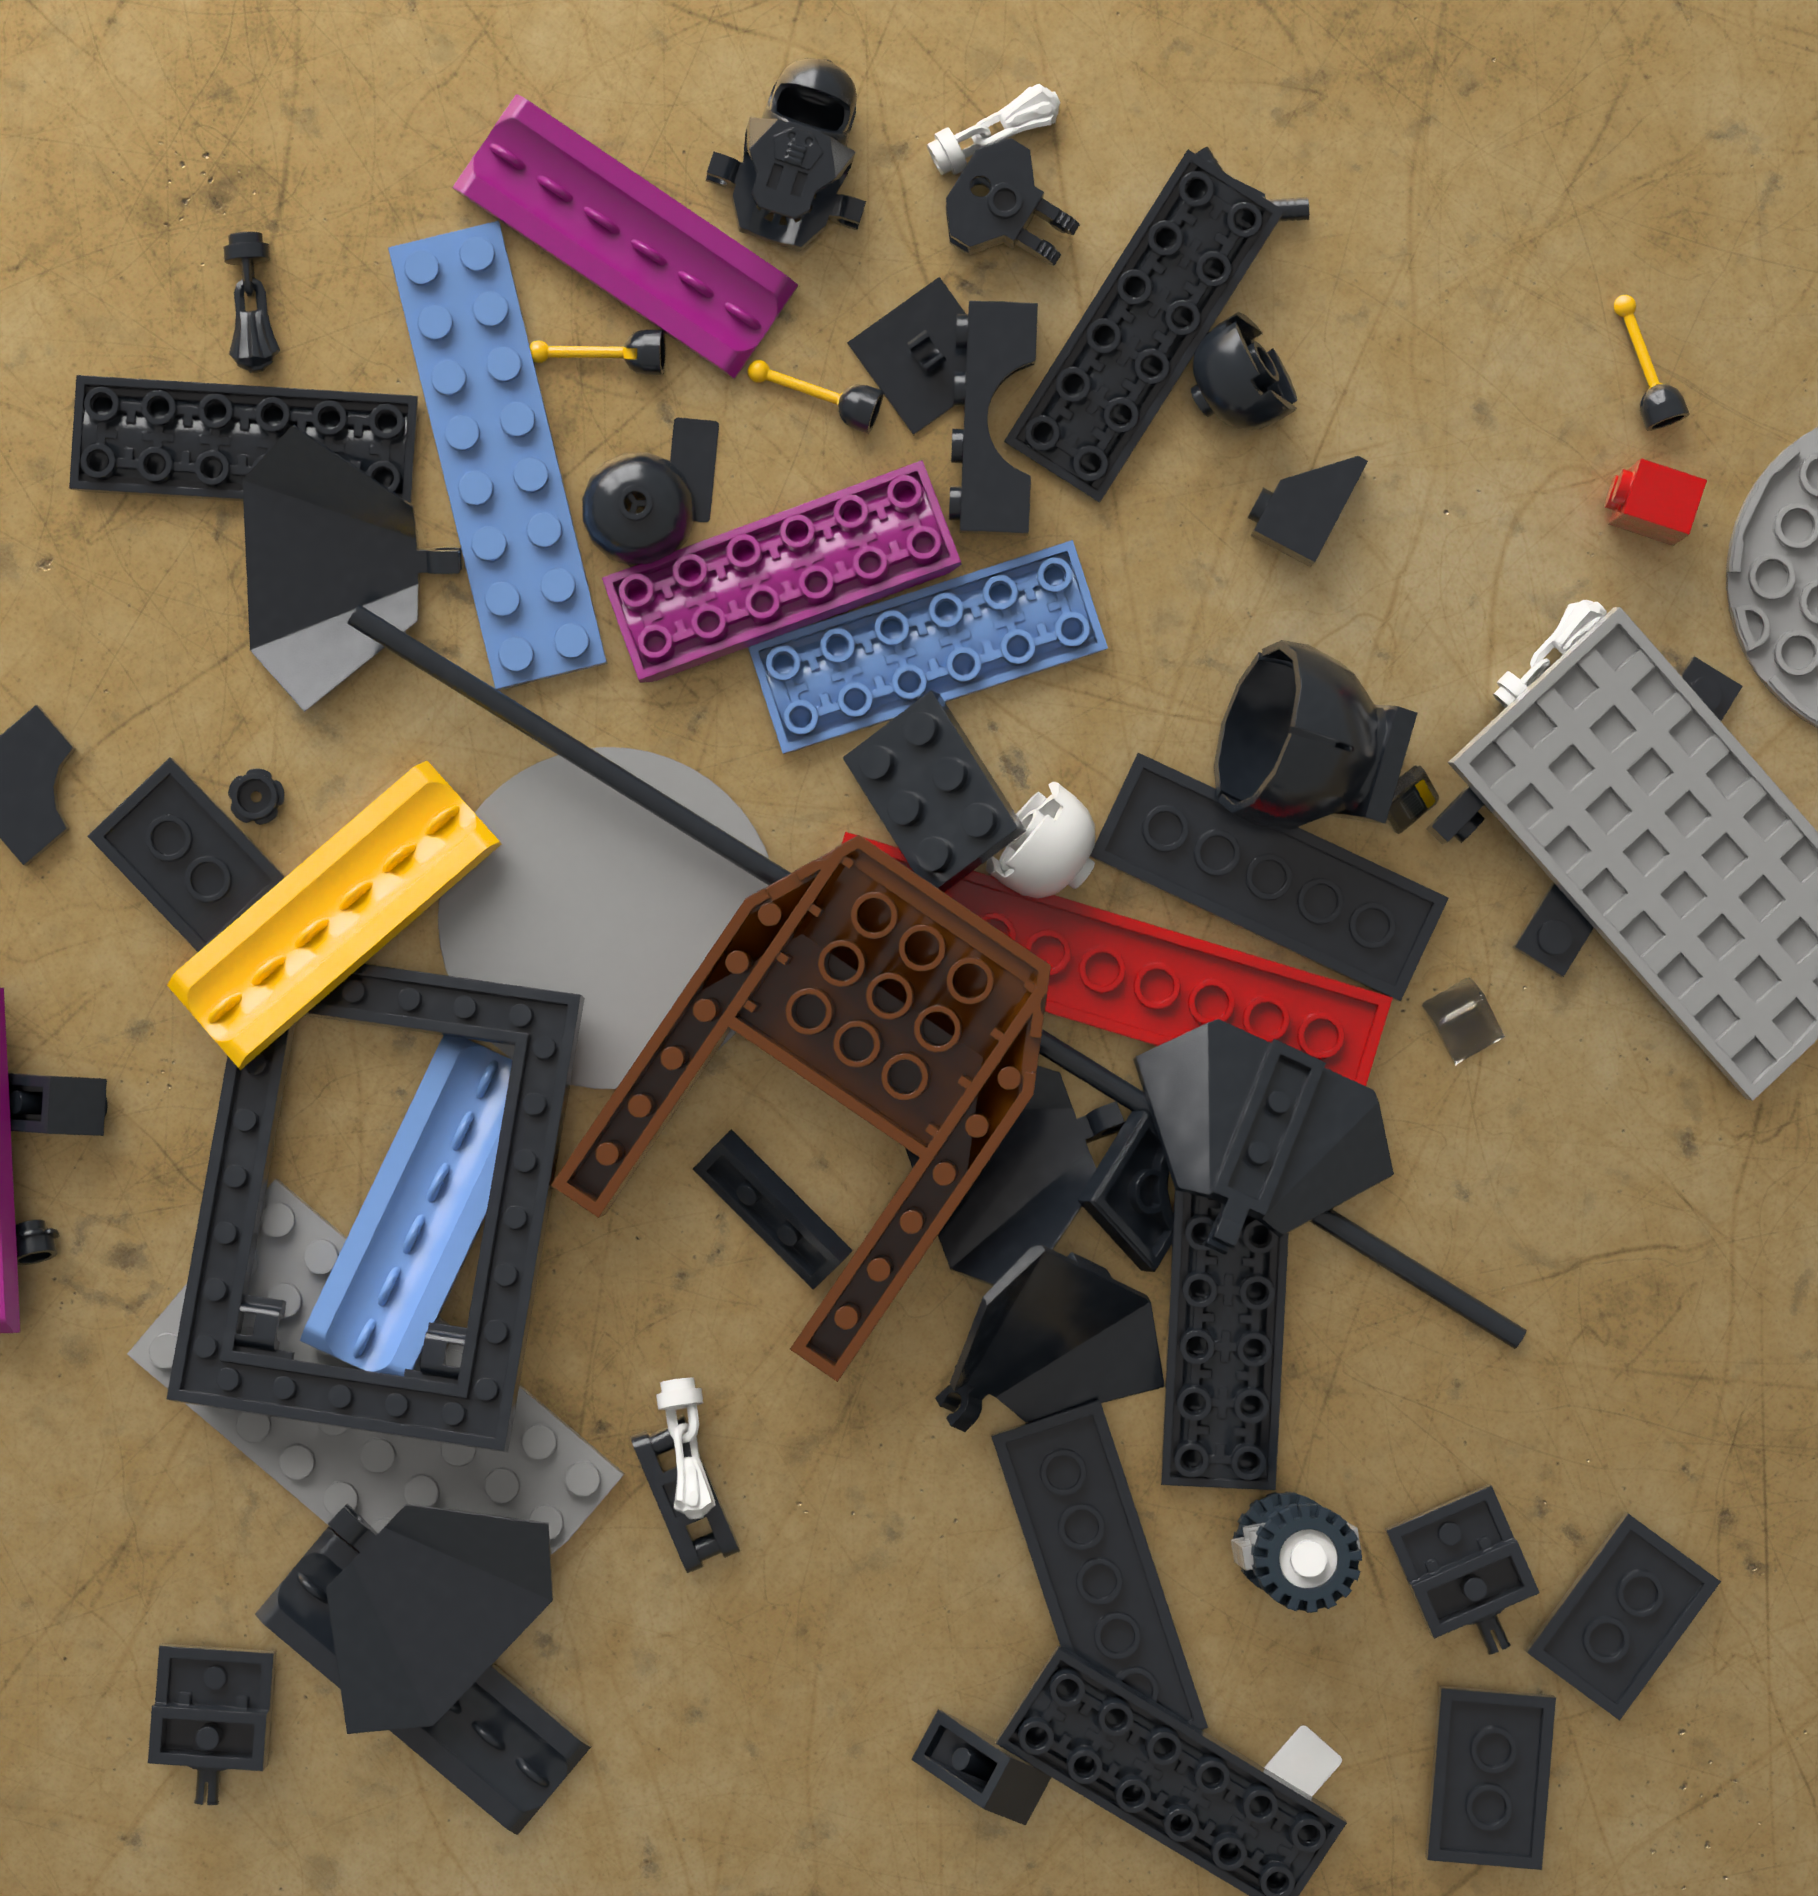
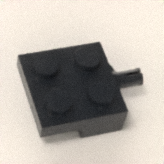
[1385,1484,1540,1655]
[148,1643,276,1805]

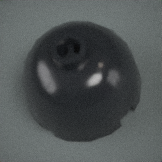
[1191,312,1297,430]
[582,452,695,565]

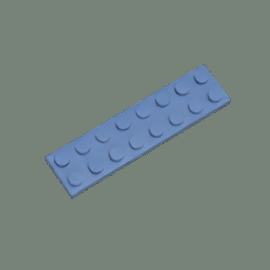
[388,221,608,690]

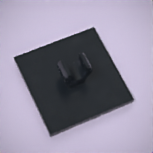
[847,277,967,436]

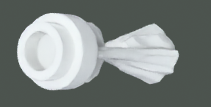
[927,84,1060,175]
[1493,600,1607,708]
[656,1377,715,1519]

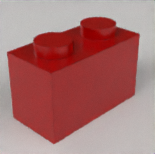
[1604,458,1707,546]

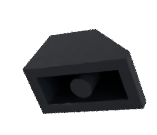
[1248,456,1368,567]
[8,1073,108,1136]
[911,1709,1052,1826]

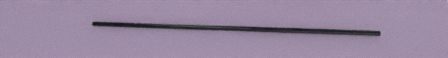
[347,604,1527,1349]

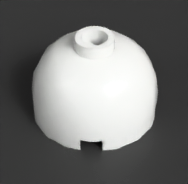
[986,782,1095,898]

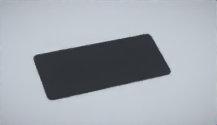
[670,417,719,522]

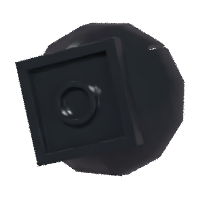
[1214,640,1418,830]

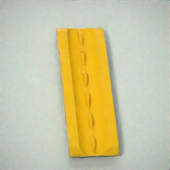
[167,761,502,1070]

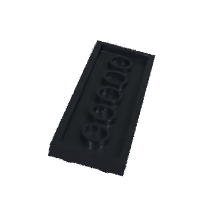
[1089,753,1449,1001]
[991,1399,1208,1730]

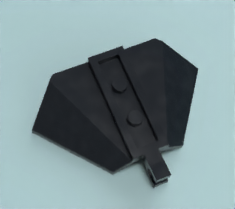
[242,425,462,712]
[1133,1019,1394,1255]
[905,1066,1125,1286]
[935,1245,1165,1432]
[326,1503,553,1734]

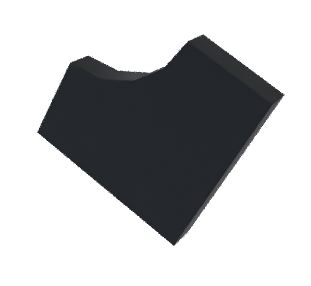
[0,705,76,866]
[1077,1111,1174,1272]

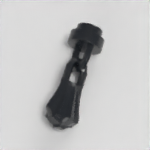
[223,232,280,373]

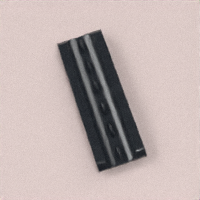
[1004,149,1285,502]
[69,375,418,504]
[1161,1190,1289,1490]
[255,1526,592,1835]
[995,1646,1347,1896]

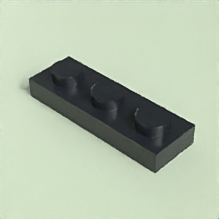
[693,1129,853,1290]

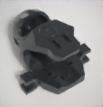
[706,58,866,251]

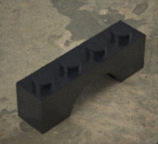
[949,301,1038,536]

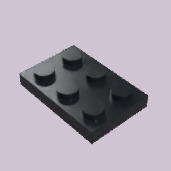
[843,690,1026,892]
[87,757,286,952]
[1525,1512,1721,1721]
[1425,1686,1556,1870]

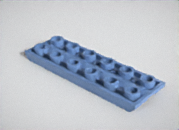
[748,540,1108,754]
[300,1036,512,1377]

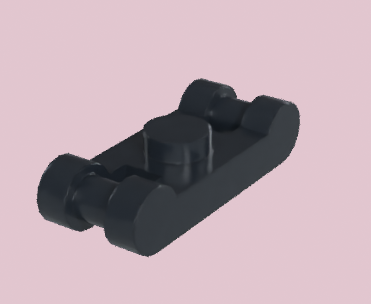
[630,1414,741,1573]

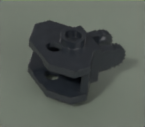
[945,138,1080,266]

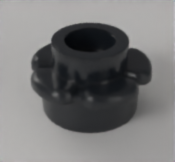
[228,768,285,825]
[16,1220,60,1265]

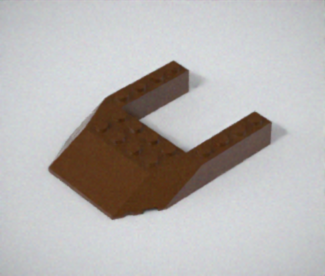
[551,835,1051,1382]

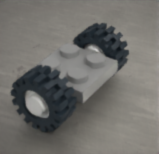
[1230,1491,1362,1613]

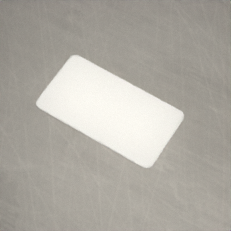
[1264,1725,1342,1796]

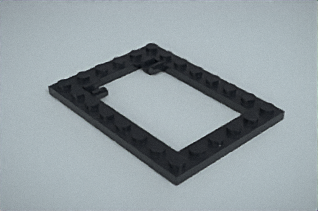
[166,964,585,1453]

